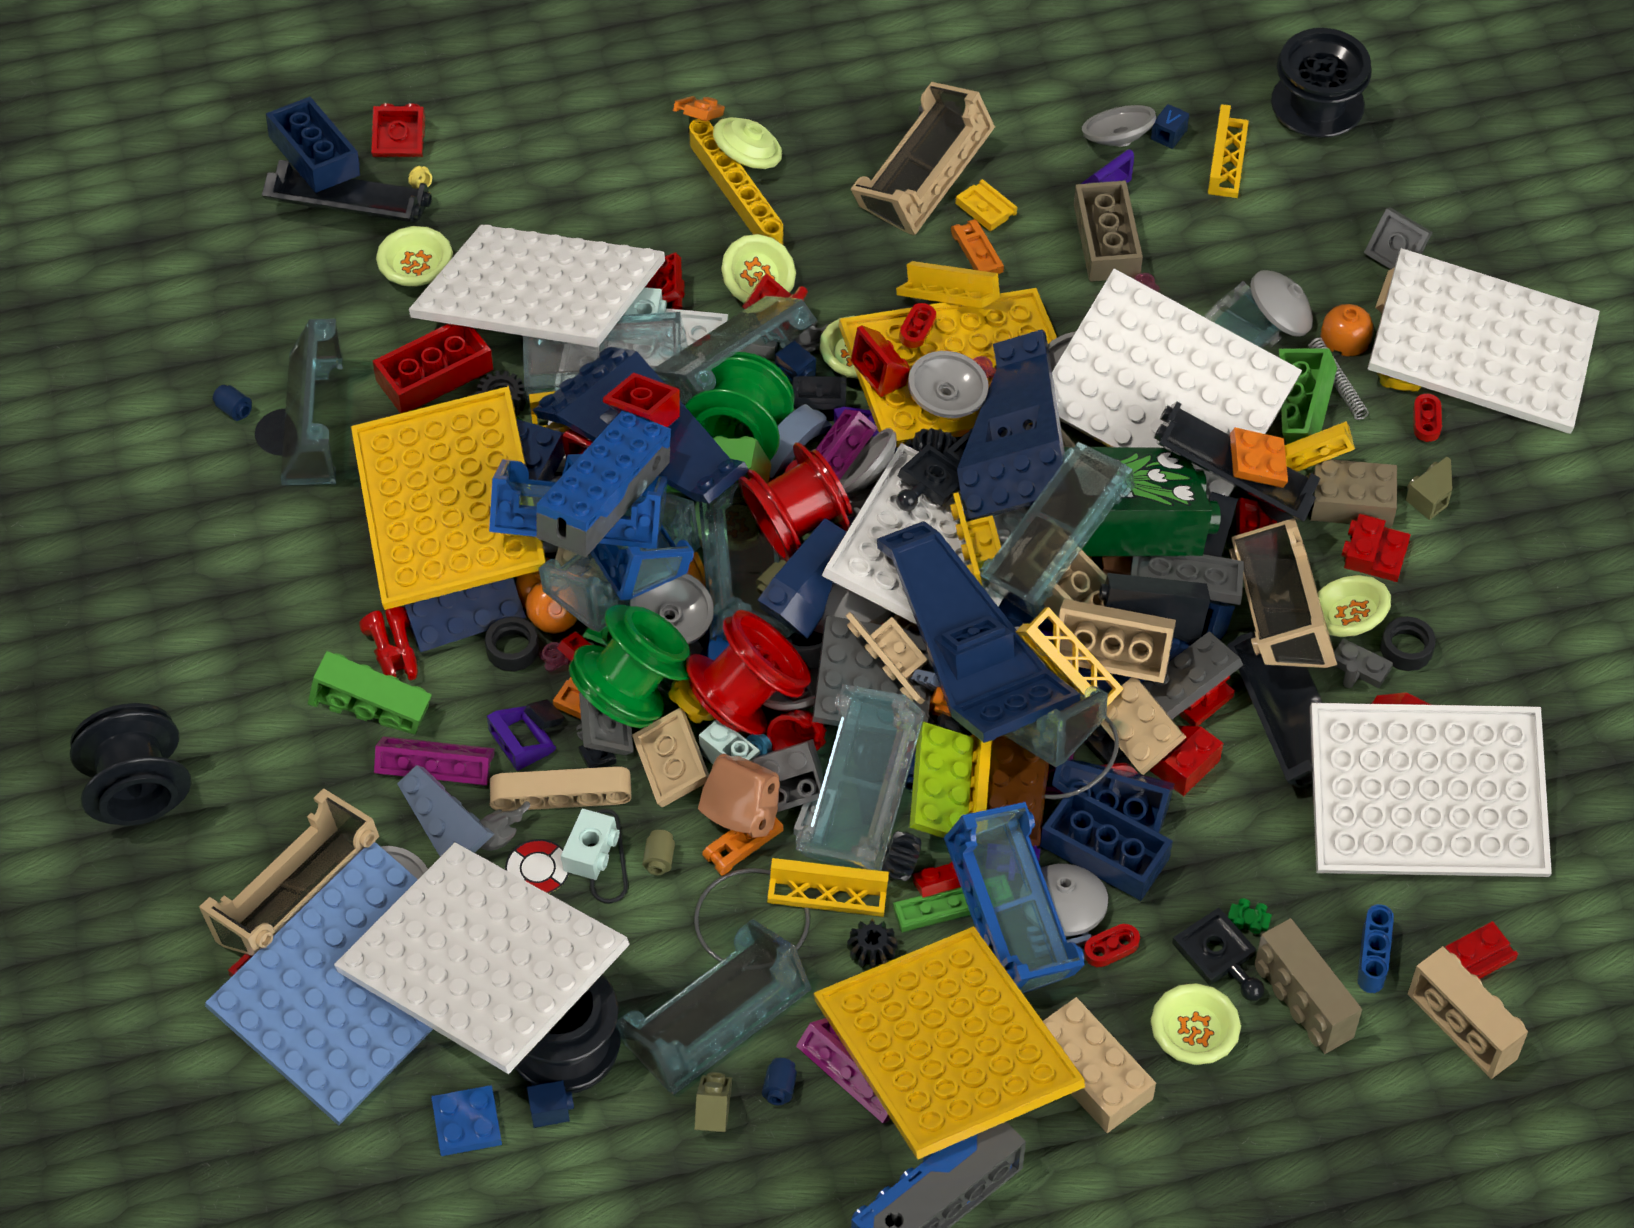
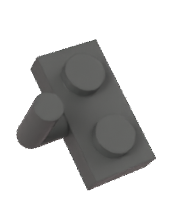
[1334,638,1393,688]

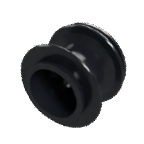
[1271,28,1372,138]
[70,703,192,826]
[515,974,621,1093]

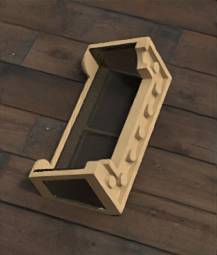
[851,82,995,235]
[1229,518,1337,668]
[199,789,380,956]

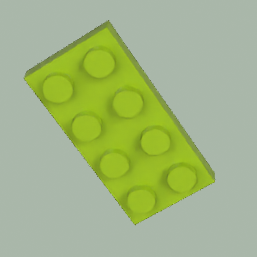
[910,722,974,838]

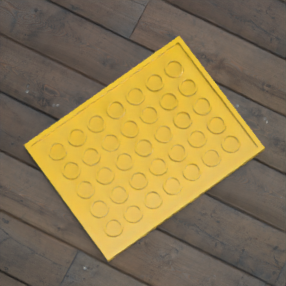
[838,288,1057,447]
[351,386,548,610]
[814,926,1085,1160]

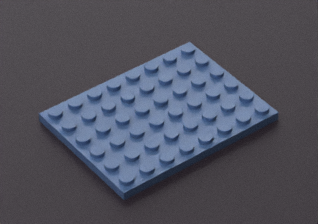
[205,842,433,1125]

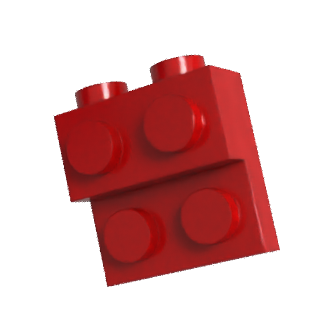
[372,103,425,157]
[1341,514,1411,582]

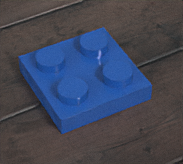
[431,1085,502,1156]

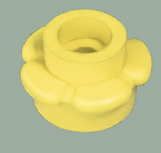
[408,166,432,189]

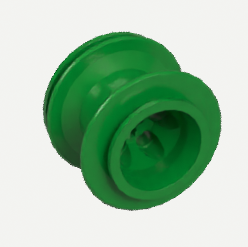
[685,352,794,461]
[569,605,691,728]

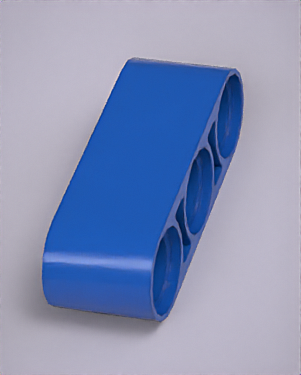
[1357,904,1394,993]

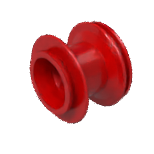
[738,442,852,562]
[686,610,811,735]

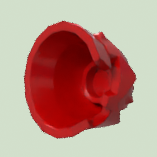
[767,710,827,751]

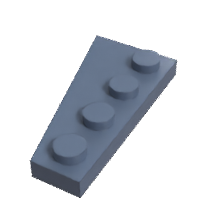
[397,765,494,857]

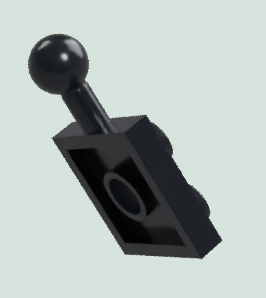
[896,444,960,511]
[1172,908,1264,1001]

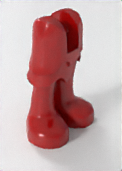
[359,606,418,681]

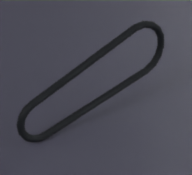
[590,809,628,903]

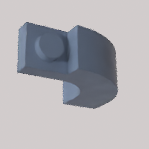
[770,404,832,479]

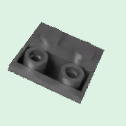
[753,739,826,812]

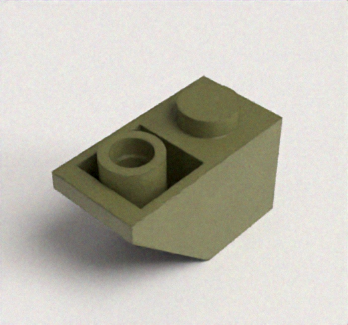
[1406,457,1452,520]
[695,1072,732,1132]

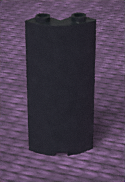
[262,160,432,223]
[1153,401,1321,522]
[1227,630,1323,789]

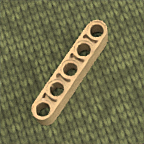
[490,767,631,811]

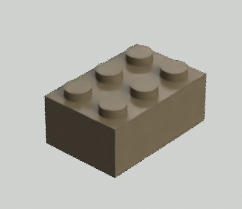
[1311,459,1397,528]

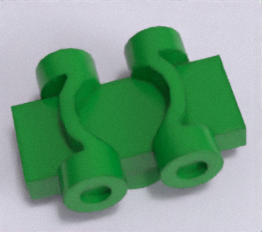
[1228,898,1272,934]

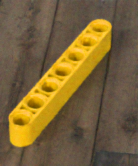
[689,119,783,245]

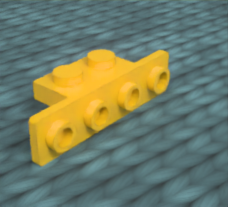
[950,492,1005,587]

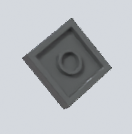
[1364,207,1433,269]
[577,692,633,755]

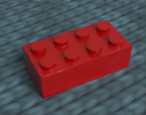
[373,324,493,414]

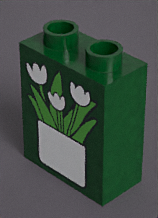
[1062,447,1221,556]

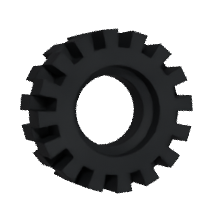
[477,371,526,416]

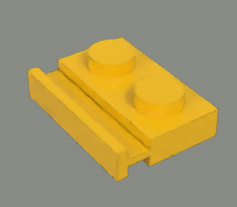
[955,179,1017,232]

